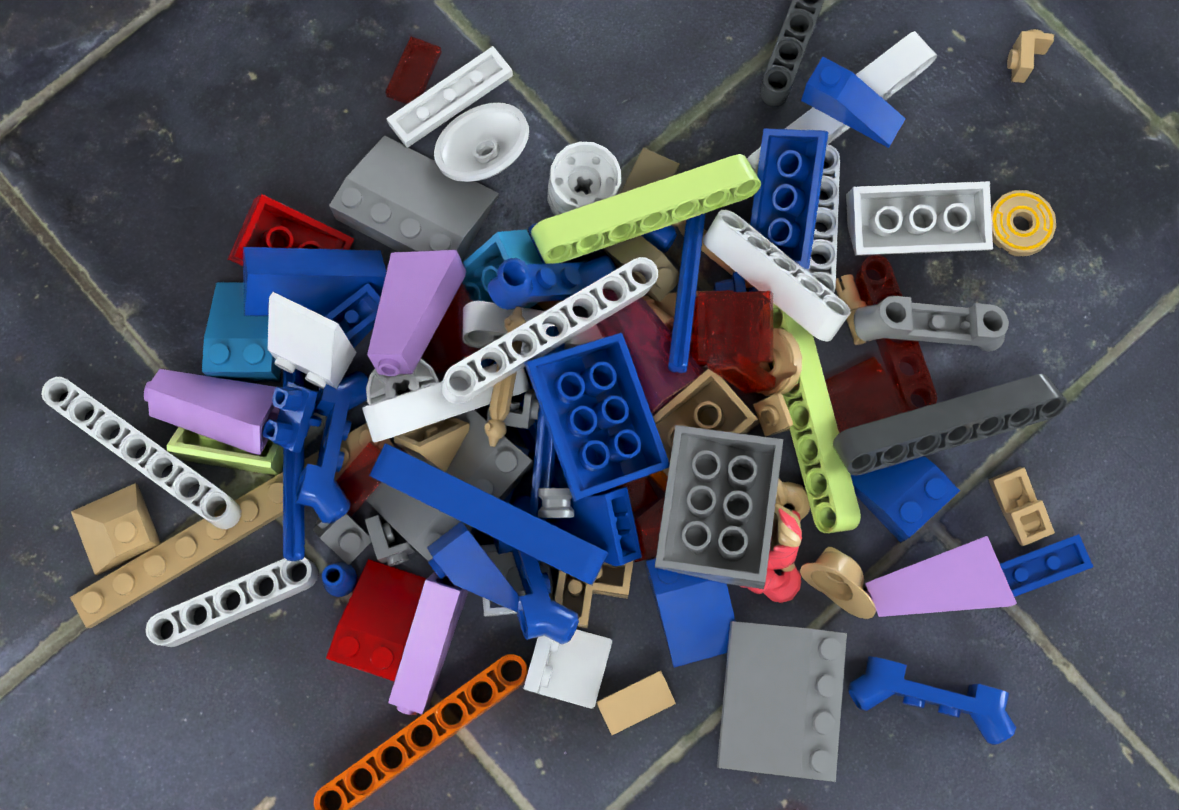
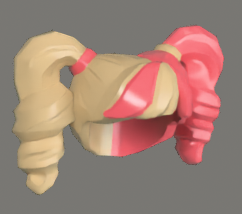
[740,479,810,603]

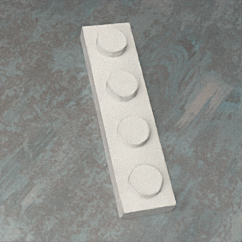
[386,46,513,148]

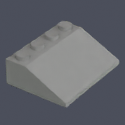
[329,135,499,261]
[366,410,534,561]
[655,425,783,589]
[717,621,847,782]

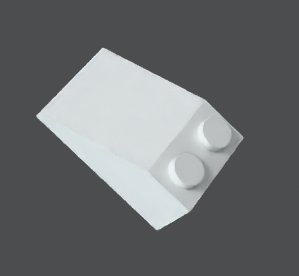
[268,292,357,389]

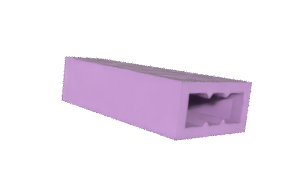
[367,250,466,376]
[144,369,280,455]
[865,536,1017,617]
[388,572,468,715]

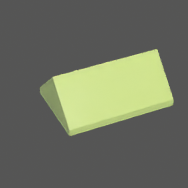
[167,427,283,476]

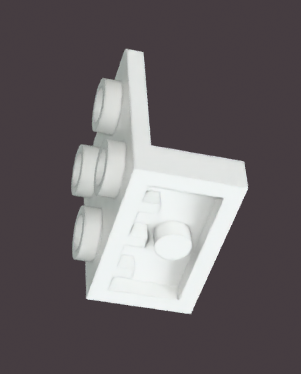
[523,629,612,709]

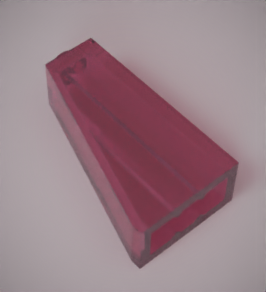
[596,289,704,413]

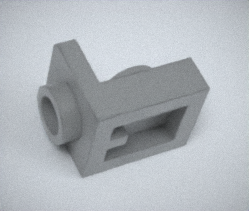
[486,388,539,429]
[365,515,415,566]

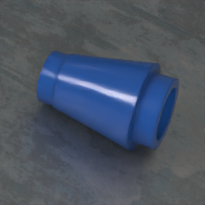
[322,562,357,597]

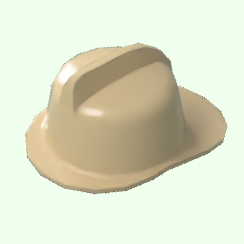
[800,547,876,619]

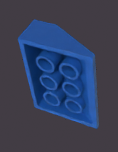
[524,332,670,501]

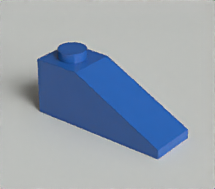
[801,57,906,148]
[325,283,381,348]
[427,521,519,612]

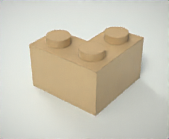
[554,561,633,629]

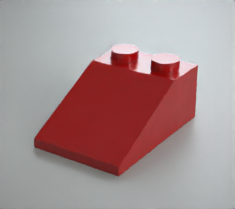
[228,194,354,266]
[326,559,427,682]

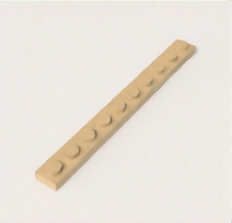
[70,423,394,628]

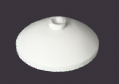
[434,103,529,182]

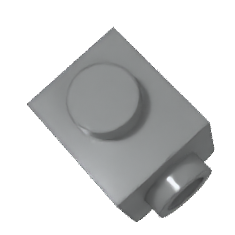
[313,514,371,565]

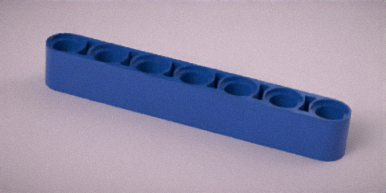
[369,443,609,586]

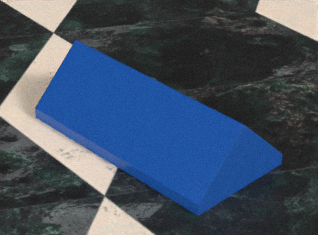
[750,128,828,269]
[243,247,387,317]

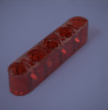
[855,255,937,413]

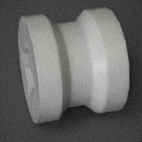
[538,488,574,518]

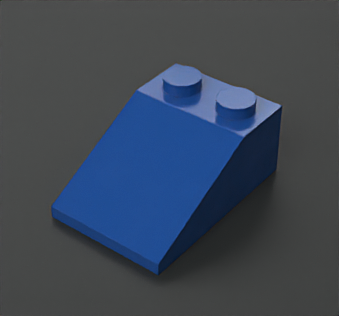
[850,456,960,543]
[645,558,736,668]

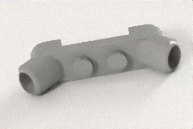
[854,296,1009,352]

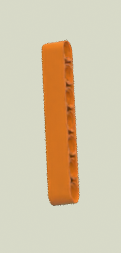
[314,654,529,810]

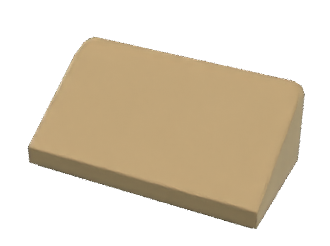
[596,671,676,735]

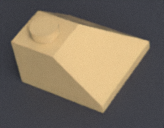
[71,483,161,575]

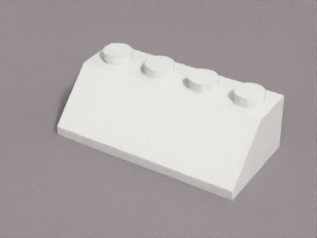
[846,181,993,256]

